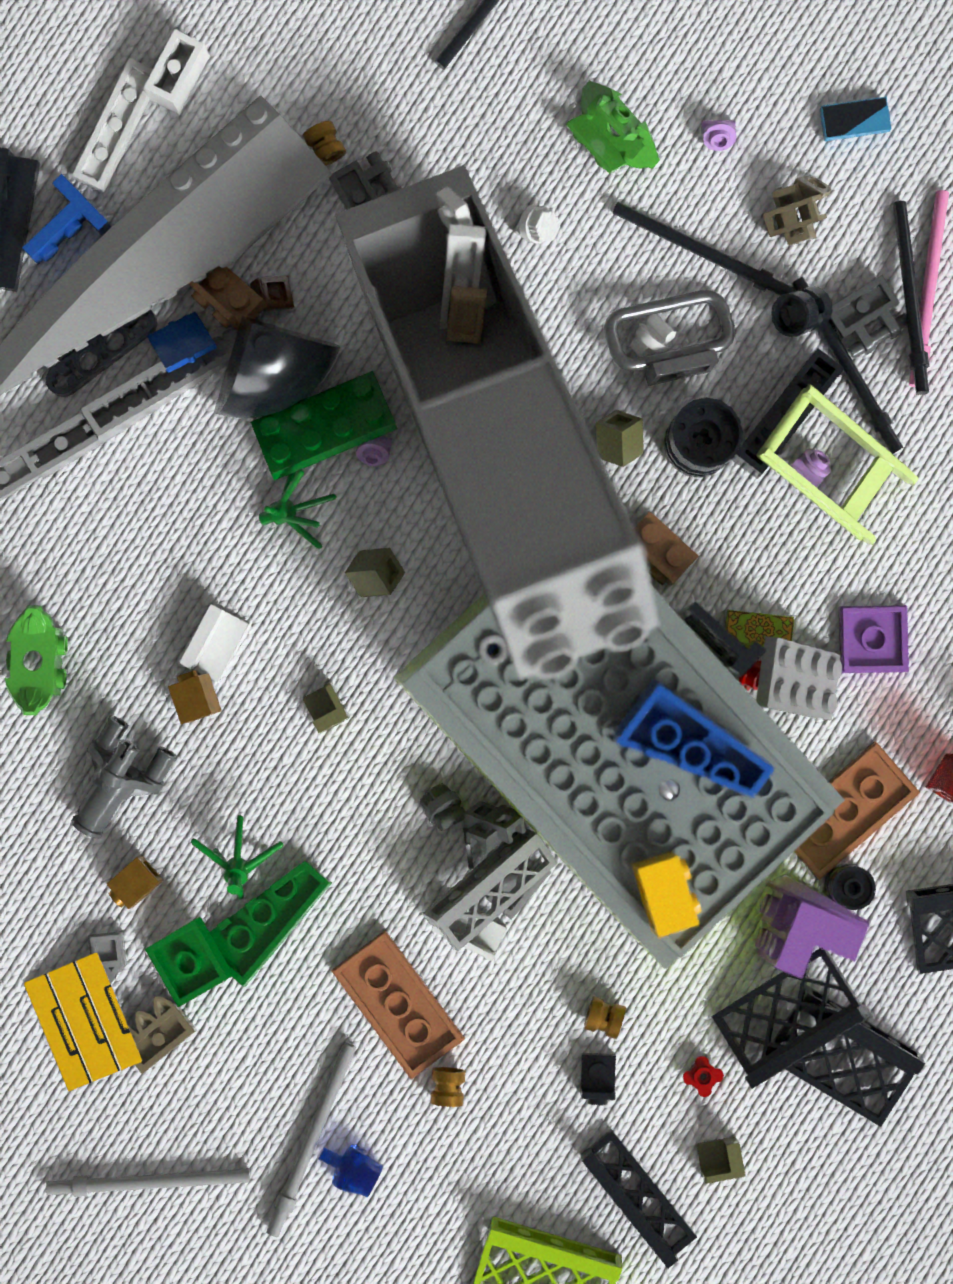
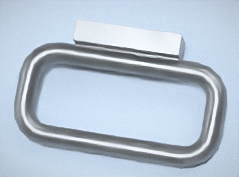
[604,290,735,386]

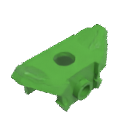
[566,80,660,174]
[5,605,68,716]

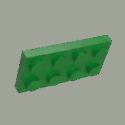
[251,371,398,481]

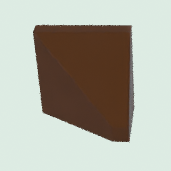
[250,275,294,311]

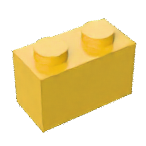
[631,851,701,938]

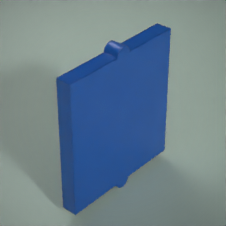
[147,311,217,373]

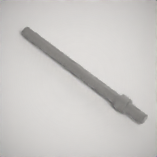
[266,1042,357,1237]
[46,1169,250,1197]

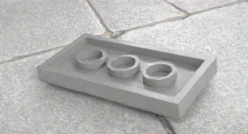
[756,636,842,721]

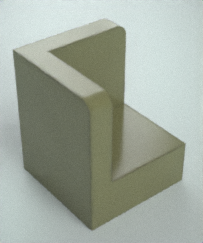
[596,410,644,467]
[345,548,405,597]
[303,682,350,734]
[696,1136,746,1184]

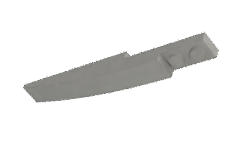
[0,316,260,501]

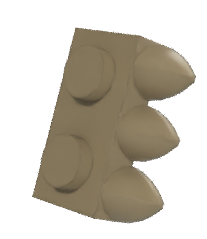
[129,996,197,1074]

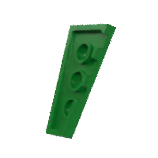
[210,861,332,987]

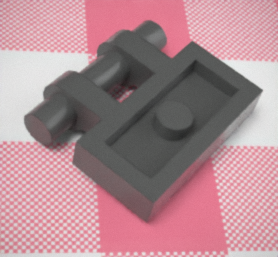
[329,151,402,210]
[829,275,908,359]

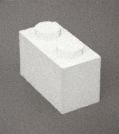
[143,29,209,114]

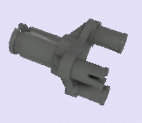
[71,715,178,838]

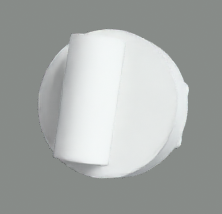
[515,205,560,244]
[630,314,676,357]

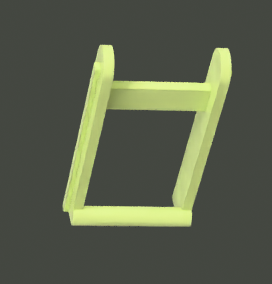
[756,384,918,545]

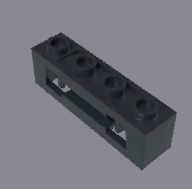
[731,348,844,479]

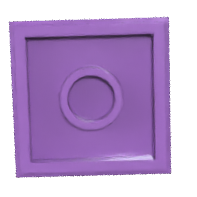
[839,605,909,673]

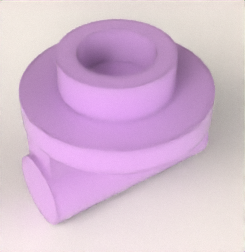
[701,120,736,151]
[356,436,392,466]
[790,449,831,487]

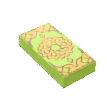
[725,610,794,647]

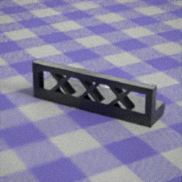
[0,148,40,292]
[580,1129,697,1269]

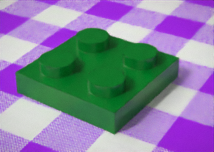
[145,917,234,1007]

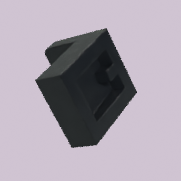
[580,1053,616,1105]

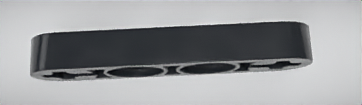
[46,310,158,397]

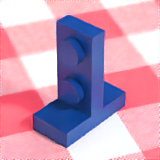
[22,174,112,265]

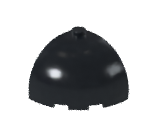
[214,316,340,418]

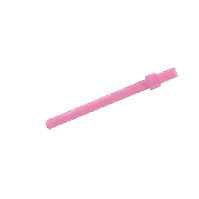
[909,190,949,387]

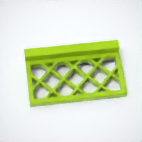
[473,1216,622,1284]

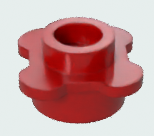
[739,659,762,691]
[683,1056,724,1097]

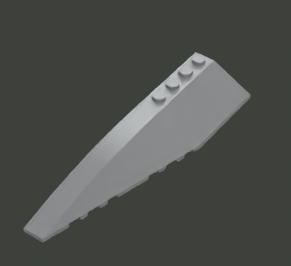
[0,95,332,395]

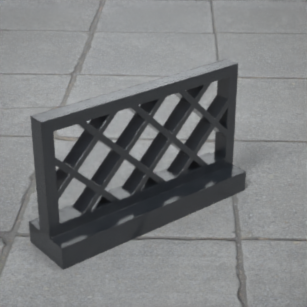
[679,601,766,677]
[906,884,953,974]
[711,948,872,1089]
[768,985,925,1127]

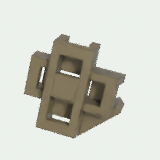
[763,176,832,245]

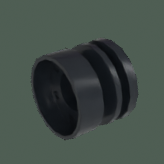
[663,397,743,478]

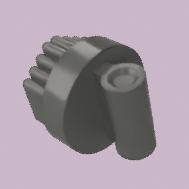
[420,783,466,831]

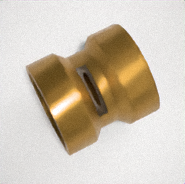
[303,121,347,166]
[584,996,626,1039]
[430,1067,466,1107]

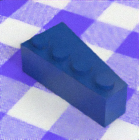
[611,678,775,798]

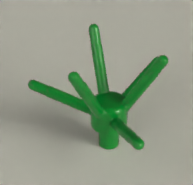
[259,469,336,549]
[191,815,283,900]

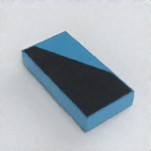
[819,97,891,142]

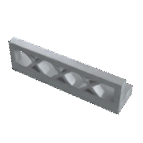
[422,828,558,951]

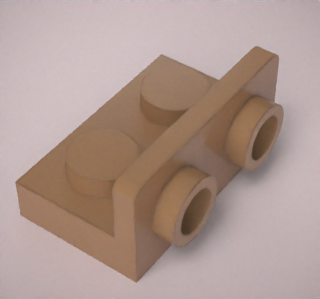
[188,266,268,331]
[634,511,699,586]

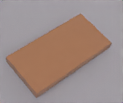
[793,742,920,880]
[331,930,465,1079]

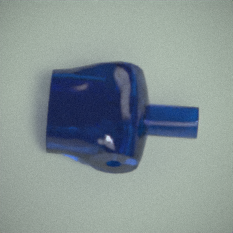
[318,1144,383,1198]

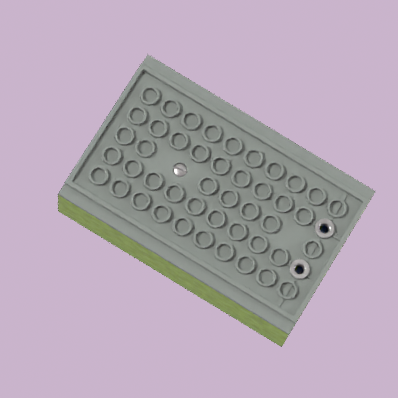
[394,584,844,969]

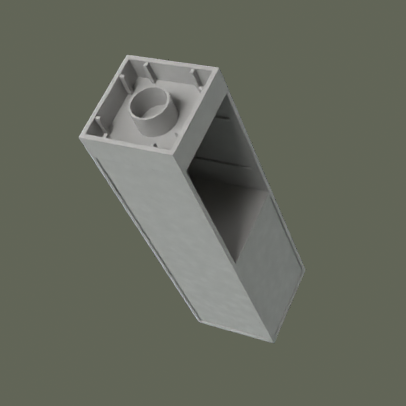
[335,165,659,680]

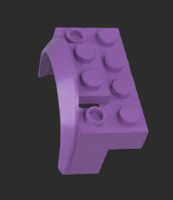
[755,875,870,979]

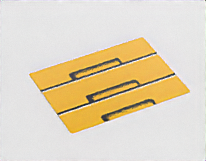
[24,953,142,1091]

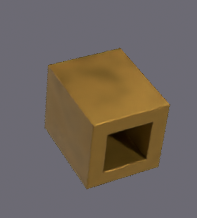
[168,670,222,724]
[106,855,164,909]

